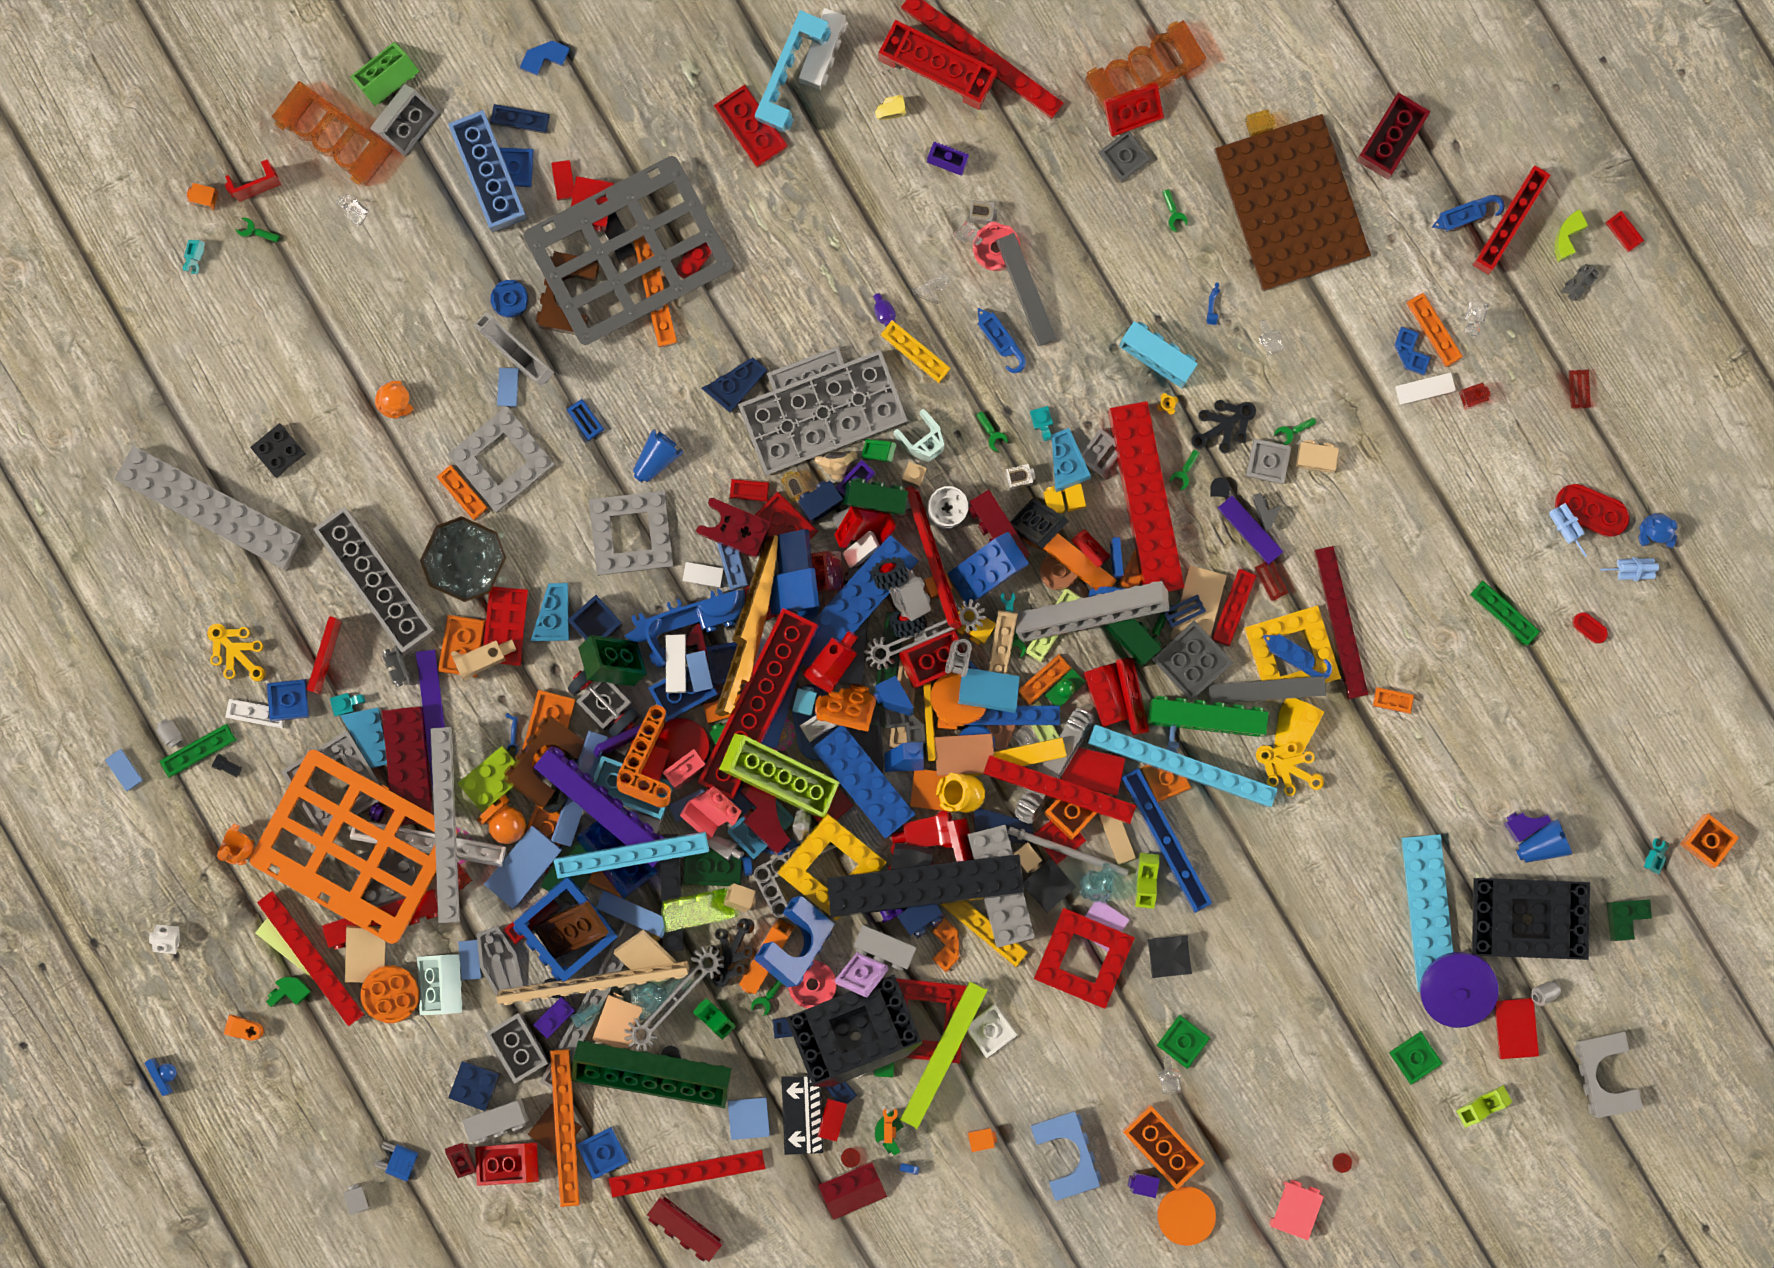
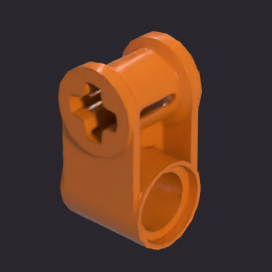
[224,1015,264,1041]

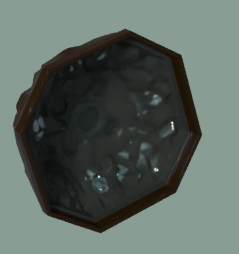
[420,516,506,602]

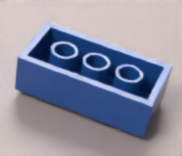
[947,532,1029,606]

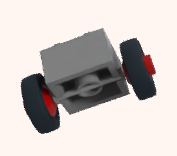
[567,670,640,737]

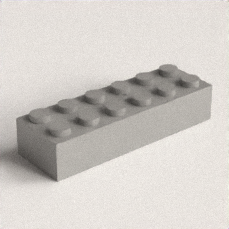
[967,825,1035,948]

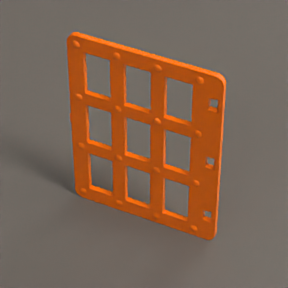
[250,750,457,944]

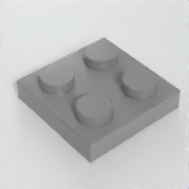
[1246,439,1291,484]

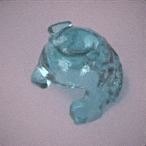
[1079,863,1113,903]
[630,981,668,1020]

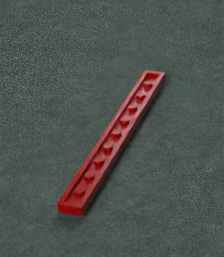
[901,0,1064,119]

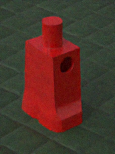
[802,631,858,694]
[892,810,953,848]

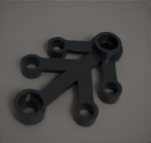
[1191,400,1256,454]
[707,918,756,987]

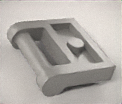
[1081,428,1117,480]

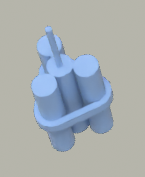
[1549,503,1587,557]
[1600,557,1659,581]

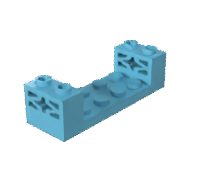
[755,10,831,133]

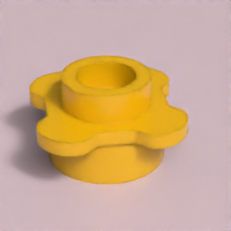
[1157,393,1178,415]

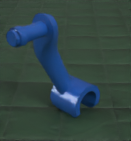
[1206,282,1220,325]
[505,713,520,755]

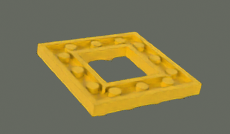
[1244,605,1341,701]
[777,813,886,921]

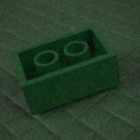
[843,478,908,515]
[1104,618,1161,667]
[578,635,647,686]

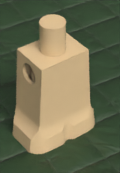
[451,639,516,682]

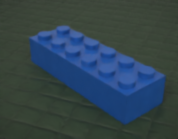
[812,726,915,838]

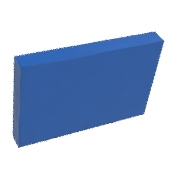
[769,568,819,615]

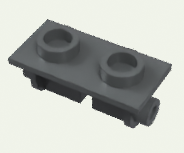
[1560,264,1599,301]
[382,645,411,687]

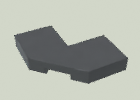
[884,709,927,744]

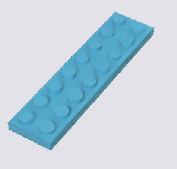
[1401,834,1453,992]

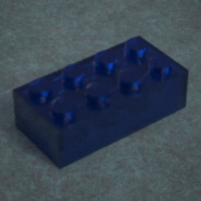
[577,821,657,899]

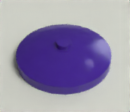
[1420,952,1499,1028]

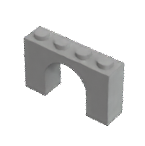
[1574,1031,1643,1118]

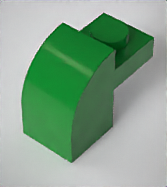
[266,977,313,1007]
[693,998,736,1040]
[874,1109,904,1156]

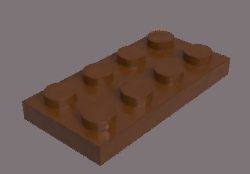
[533,900,609,959]

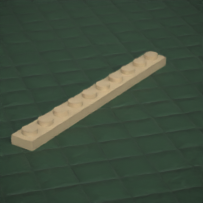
[496,961,690,1005]

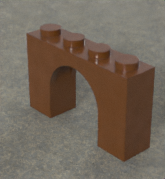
[536,251,600,335]
[503,716,585,807]

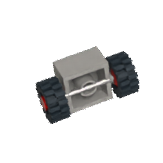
[871,557,931,638]

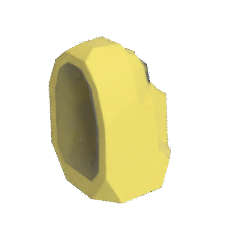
[875,95,906,120]

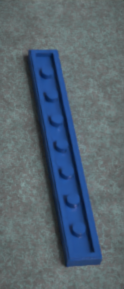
[762,602,821,749]

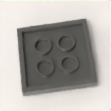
[1152,620,1233,701]
[354,847,417,907]

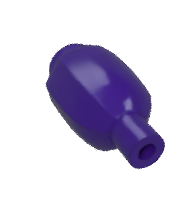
[873,293,896,327]

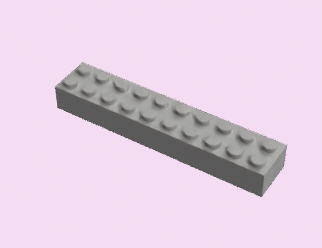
[115,446,305,571]

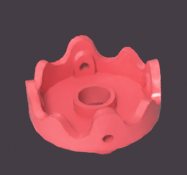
[973,222,1020,271]
[788,960,836,1008]

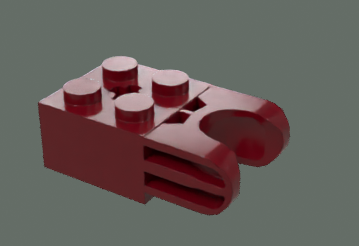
[695,498,771,559]

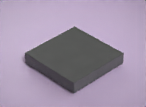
[1098,131,1151,183]

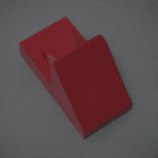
[686,624,710,663]
[445,1143,476,1178]

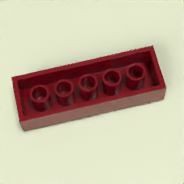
[382,706,434,826]

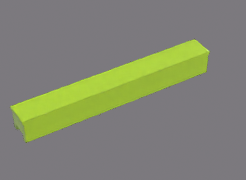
[900,982,988,1129]

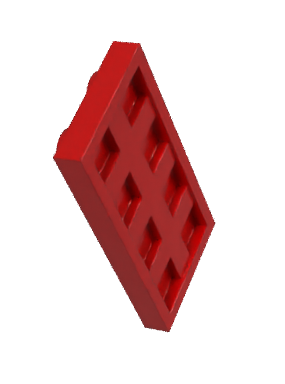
[484,586,529,666]

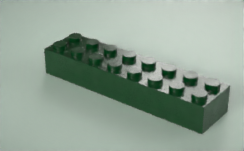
[572,1041,732,1109]

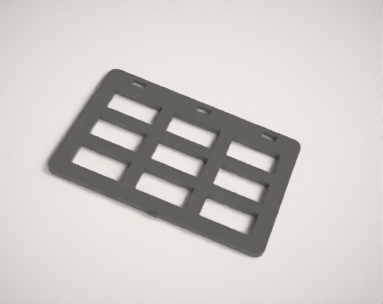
[524,156,733,345]

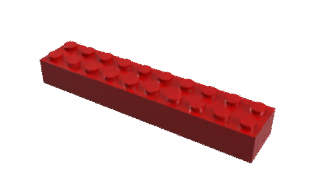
[1108,401,1185,593]
[697,608,819,800]

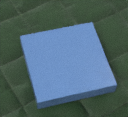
[728,1097,770,1140]

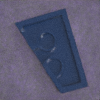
[974,808,1033,843]

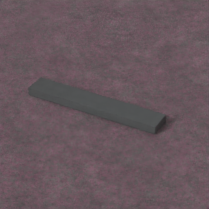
[996,233,1056,346]
[1209,676,1326,704]

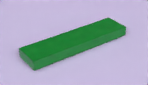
[1469,580,1540,646]
[159,723,237,778]

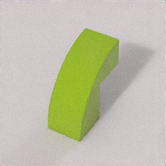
[1555,209,1588,262]
[1135,853,1159,909]
[1456,1085,1512,1128]

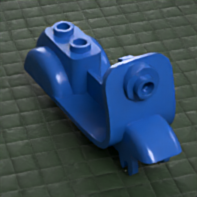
[623,589,746,668]

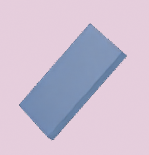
[484,825,562,909]

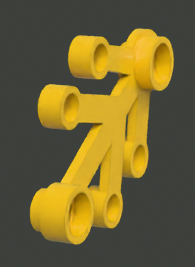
[207,624,266,682]
[1256,741,1324,796]

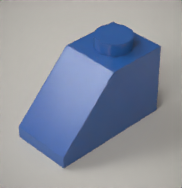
[874,676,914,716]
[884,742,924,772]

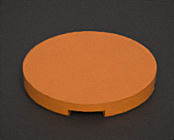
[930,672,986,726]
[361,965,419,1023]
[1157,1186,1216,1246]

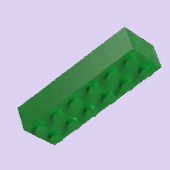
[1148,696,1269,737]

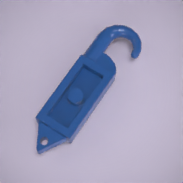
[1432,195,1505,232]
[977,308,1026,373]
[1263,634,1332,679]

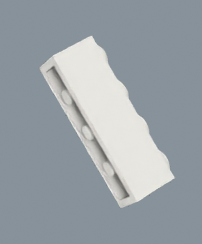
[799,8,848,90]

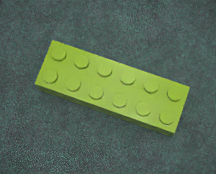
[719,734,840,818]

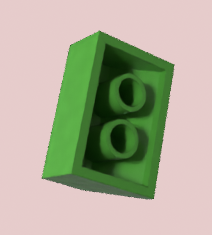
[350,42,419,106]

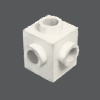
[149,925,180,954]

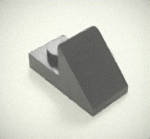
[1252,493,1282,532]

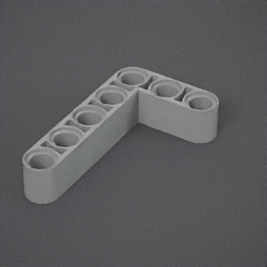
[754,844,836,918]

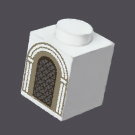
[1006,464,1035,490]

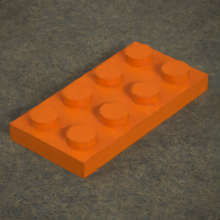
[522,690,576,768]

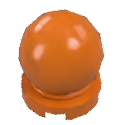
[476,795,526,844]

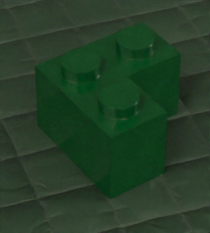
[1607,899,1652,941]

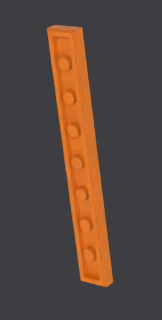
[550,1049,580,1207]

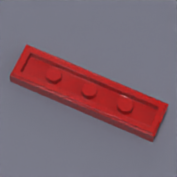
[1212,569,1257,647]
[1116,657,1149,735]

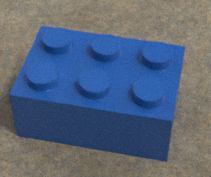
[648,666,719,723]

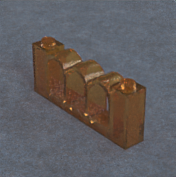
[1085,20,1207,115]
[272,81,393,187]

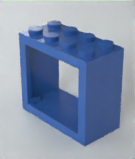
[513,876,618,982]

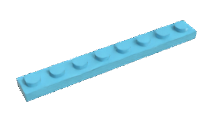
[554,832,709,878]

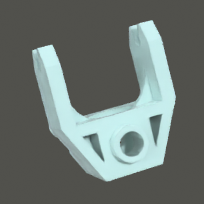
[894,409,944,463]

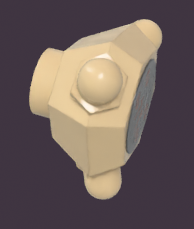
[815,451,858,480]

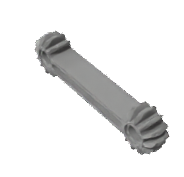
[865,599,986,670]
[1015,708,1095,824]
[624,946,724,1051]

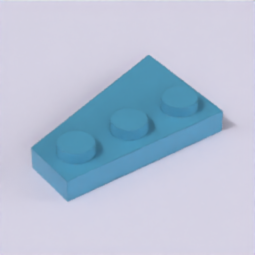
[1051,428,1091,492]
[530,583,569,642]
[340,707,387,768]

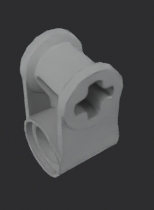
[945,639,972,677]

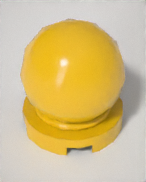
[936,773,985,813]

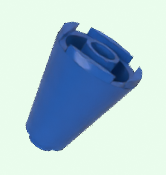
[633,429,683,483]
[1516,819,1573,863]

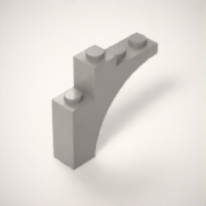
[473,312,554,386]

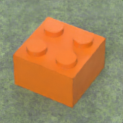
[1043,800,1097,840]
[1680,813,1739,868]

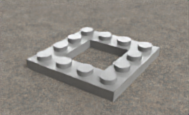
[447,406,555,513]
[589,491,674,576]
[281,731,382,836]

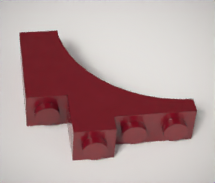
[740,755,790,855]

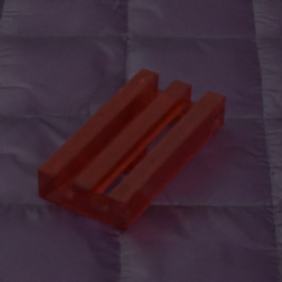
[1568,369,1591,409]
[1254,562,1289,602]

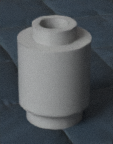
[155,719,183,749]
[1531,981,1561,1006]

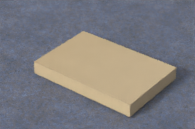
[345,925,385,982]
[614,930,677,990]

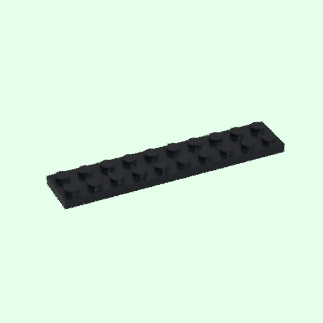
[827,854,1024,917]

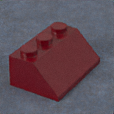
[818,1161,887,1220]

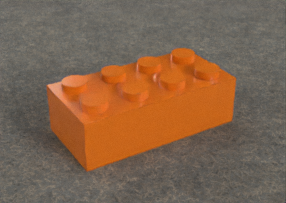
[1122,1104,1205,1190]

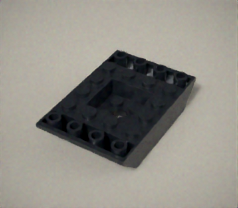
[1472,878,1590,960]
[786,974,922,1087]

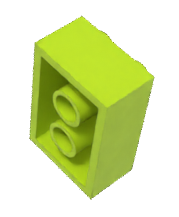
[457,746,516,813]

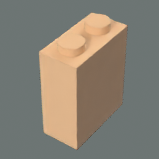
[592,993,646,1050]

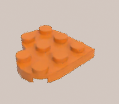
[815,684,876,732]

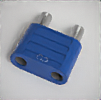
[374,1142,419,1182]

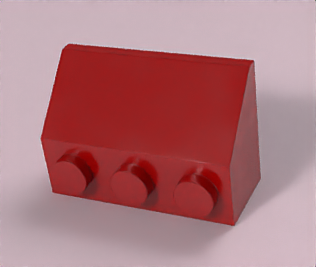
[1083,662,1129,728]

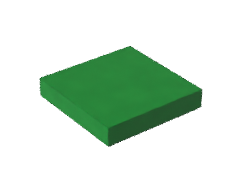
[1156,1014,1210,1069]
[1388,1031,1443,1085]

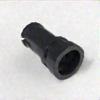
[212,754,242,778]

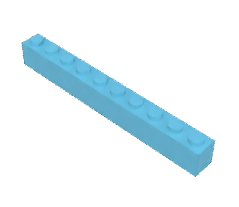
[1087,725,1277,808]

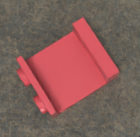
[663,749,706,790]
[680,786,742,840]
[1269,1179,1324,1240]

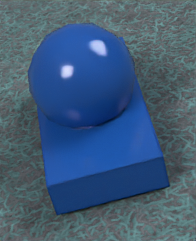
[144,1058,177,1096]

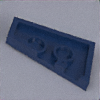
[701,357,767,413]

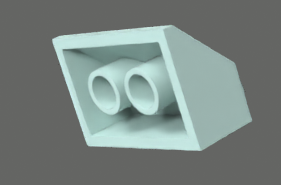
[417,954,462,1015]

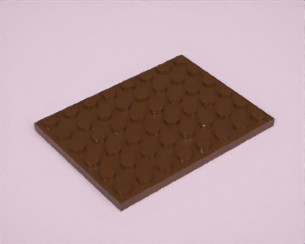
[1214,114,1371,292]

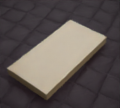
[1170,565,1227,640]

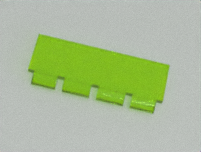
[661,888,735,932]

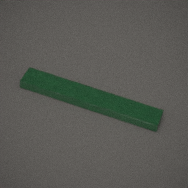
[871,612,901,728]

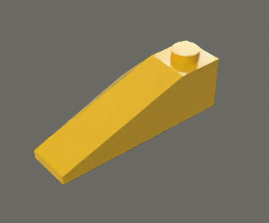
[1272,698,1324,779]

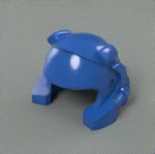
[1638,513,1677,548]

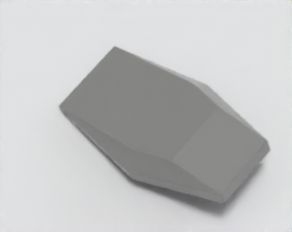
[477,926,524,996]

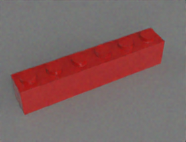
[1473,165,1551,275]
[322,889,438,950]

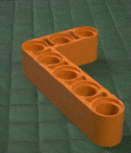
[1021,533,1116,590]
[617,705,671,808]

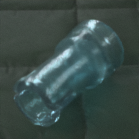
[570,1003,600,1029]

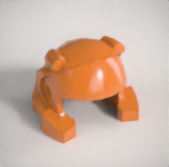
[375,381,414,419]
[217,823,255,865]

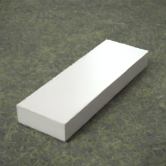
[1395,373,1456,405]
[666,635,686,693]
[225,699,285,729]

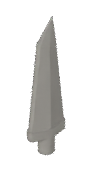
[684,829,744,860]

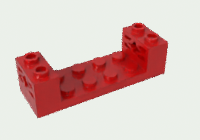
[878,19,997,110]

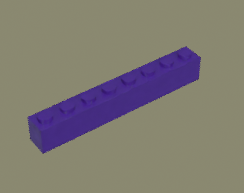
[534,746,666,867]

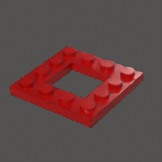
[1034,907,1135,1009]
[896,978,967,1064]

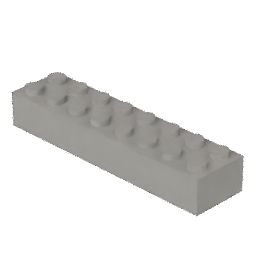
[313,507,436,655]

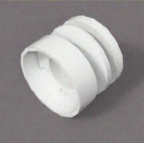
[926,486,968,529]

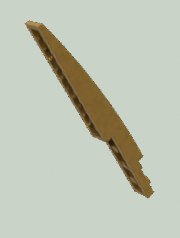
[715,535,778,717]

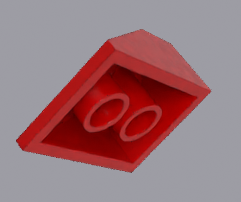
[475,1143,539,1186]

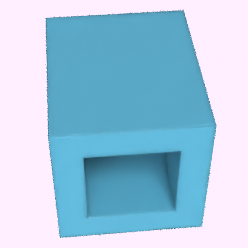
[792,686,817,716]

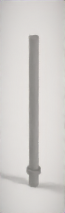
[1007,827,1129,876]

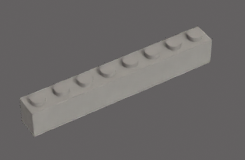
[1016,581,1169,642]

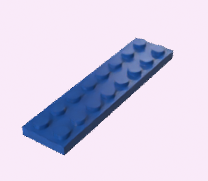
[802,535,919,668]

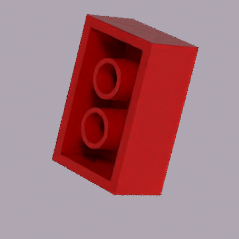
[898,629,964,688]

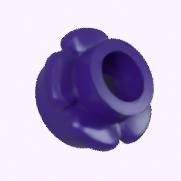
[369,803,385,822]

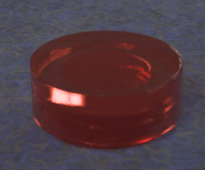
[841,1148,860,1168]
[1332,1153,1352,1173]

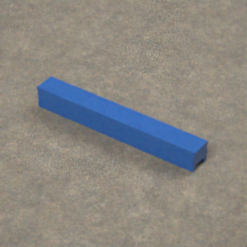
[1121,769,1212,913]

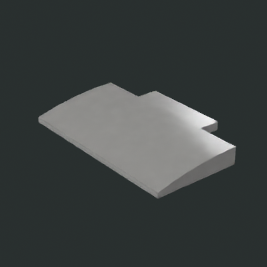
[738,346,908,476]

